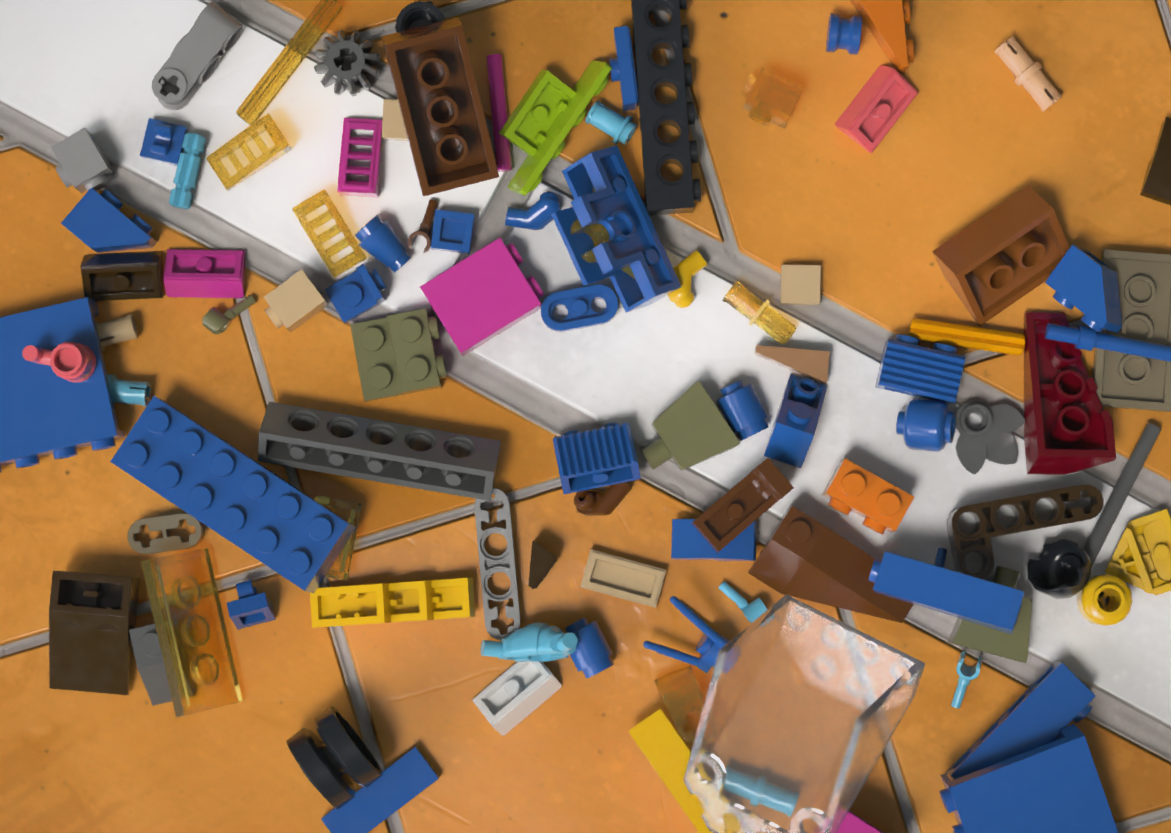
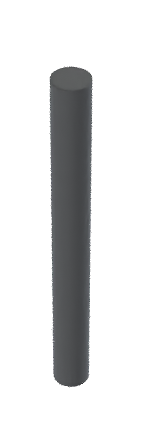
[1084,423,1162,566]

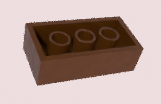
[381,17,499,197]

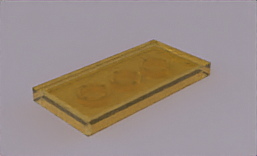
[141,548,243,717]

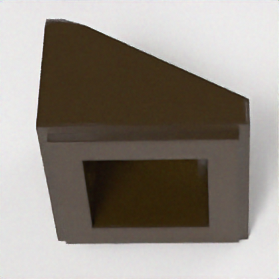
[528,540,557,589]

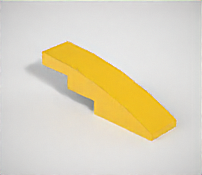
[310,577,475,628]
[628,709,747,833]

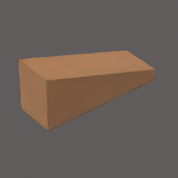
[755,345,830,385]

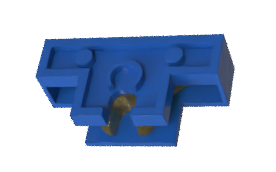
[551,145,681,313]

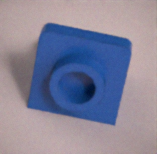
[325,264,387,324]

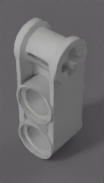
[152,2,245,110]

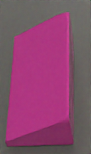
[163,249,246,298]

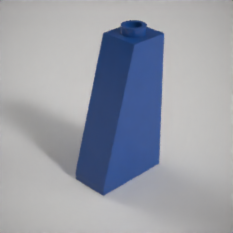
[869,551,1024,635]

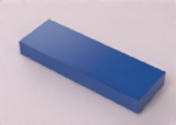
[321,747,440,833]

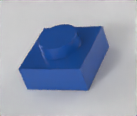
[431,209,475,254]

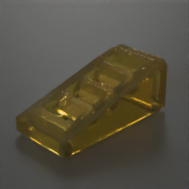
[206,113,292,191]
[292,189,367,279]

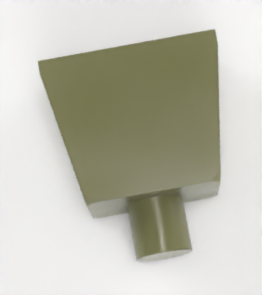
[640,381,740,471]
[948,566,1032,663]

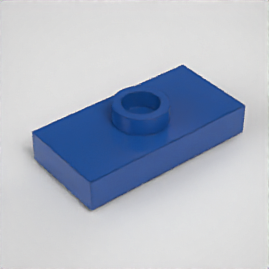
[609,26,639,111]

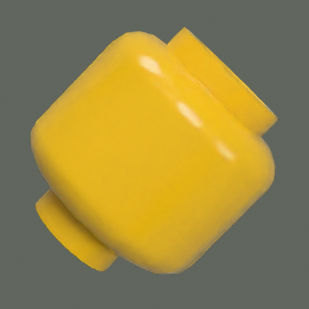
[1077,574,1133,626]

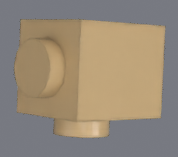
[264,269,329,332]

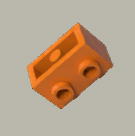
[822,459,914,535]

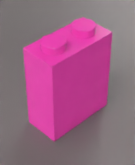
[420,238,544,356]

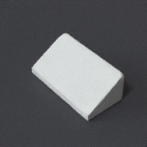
[472,662,562,736]

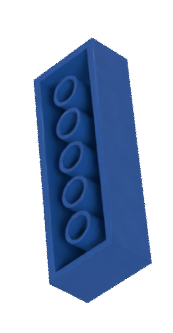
[110,396,357,594]

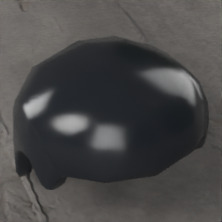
[1027,539,1092,599]

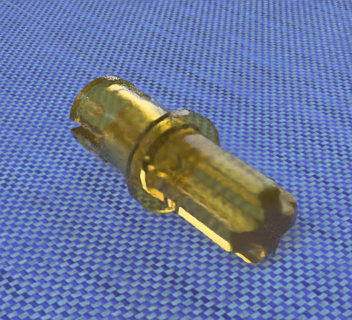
[722,280,796,345]

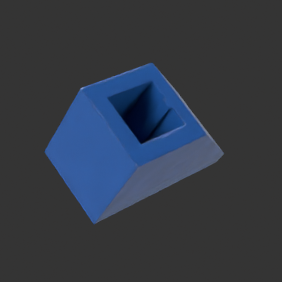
[61,188,157,253]
[1045,244,1122,333]
[764,374,827,468]

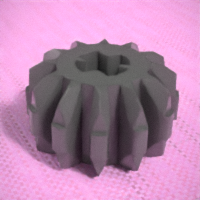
[314,30,380,97]

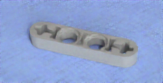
[474,488,521,640]

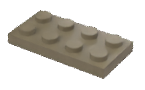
[1092,249,1171,412]

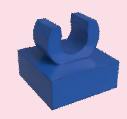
[140,118,189,166]
[227,580,276,630]

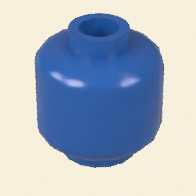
[896,399,956,452]

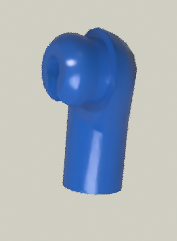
[505,192,561,230]

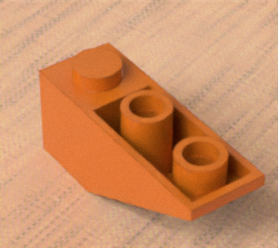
[851,0,914,74]

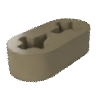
[127,513,204,554]

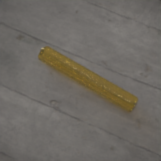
[236,0,343,125]

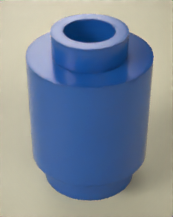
[717,380,769,441]
[565,617,614,679]

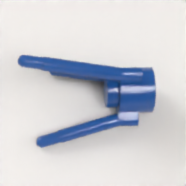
[643,596,737,673]

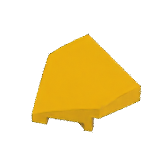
[1105,508,1171,596]

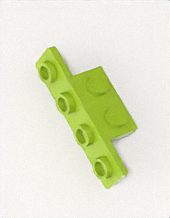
[499,60,612,196]

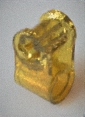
[654,665,712,744]

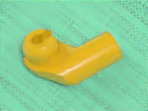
[668,250,708,308]

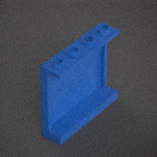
[0,297,126,473]
[939,724,1118,833]

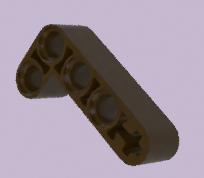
[947,484,1104,579]

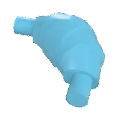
[480,622,578,662]

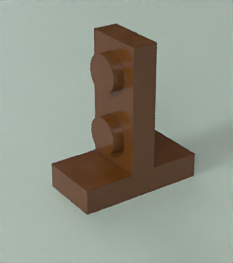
[691,458,794,553]

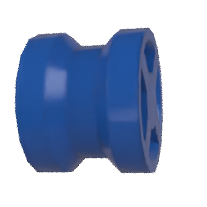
[826,13,862,55]

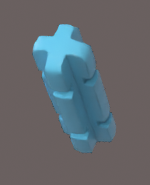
[169,133,206,209]

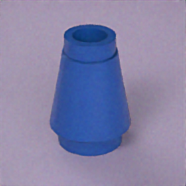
[355,214,411,273]

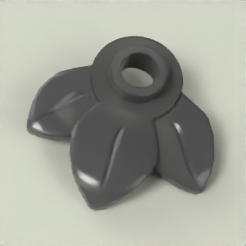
[955,401,1025,474]

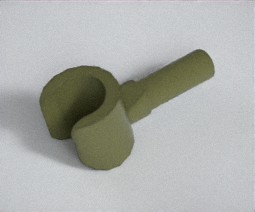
[202,295,256,334]

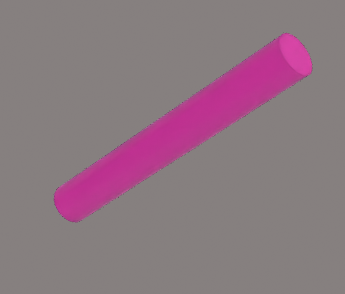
[486,54,512,172]

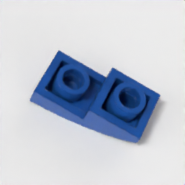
[671,519,757,561]

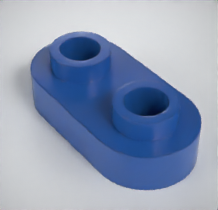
[541,285,618,332]

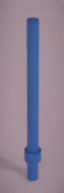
[1045,323,1171,362]

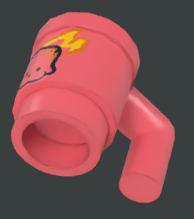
[22,342,96,383]

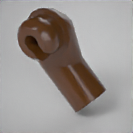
[574,482,632,516]

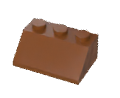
[932,185,1070,326]

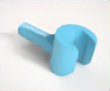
[719,581,770,624]
[951,651,982,708]

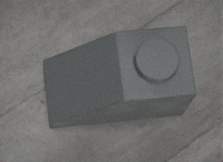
[129,620,192,706]

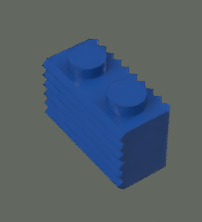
[875,334,965,405]
[553,422,641,494]

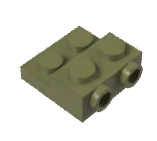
[350,308,447,402]

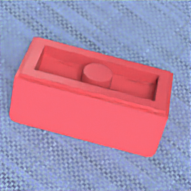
[835,65,919,153]

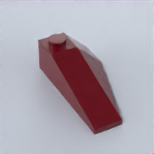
[1024,312,1116,475]

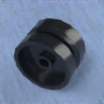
[286,706,384,810]

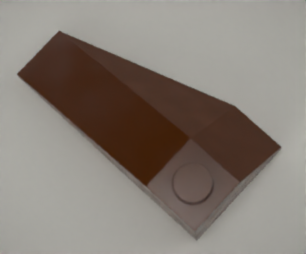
[748,506,914,623]

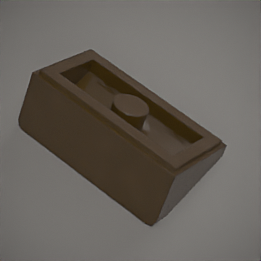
[80,251,163,301]

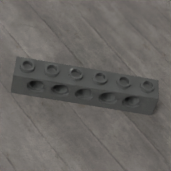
[258,402,501,501]

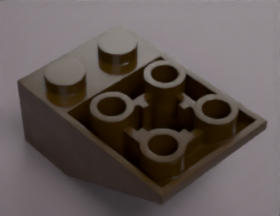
[49,570,140,695]

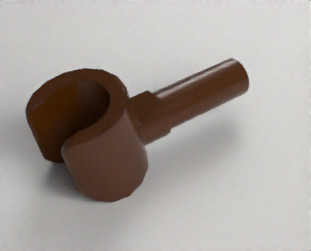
[408,199,438,253]

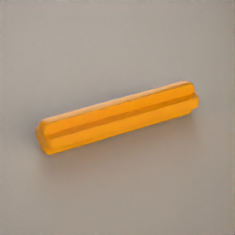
[909,318,1025,355]

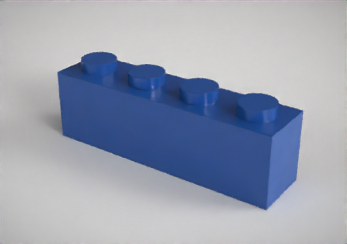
[945,661,1096,780]

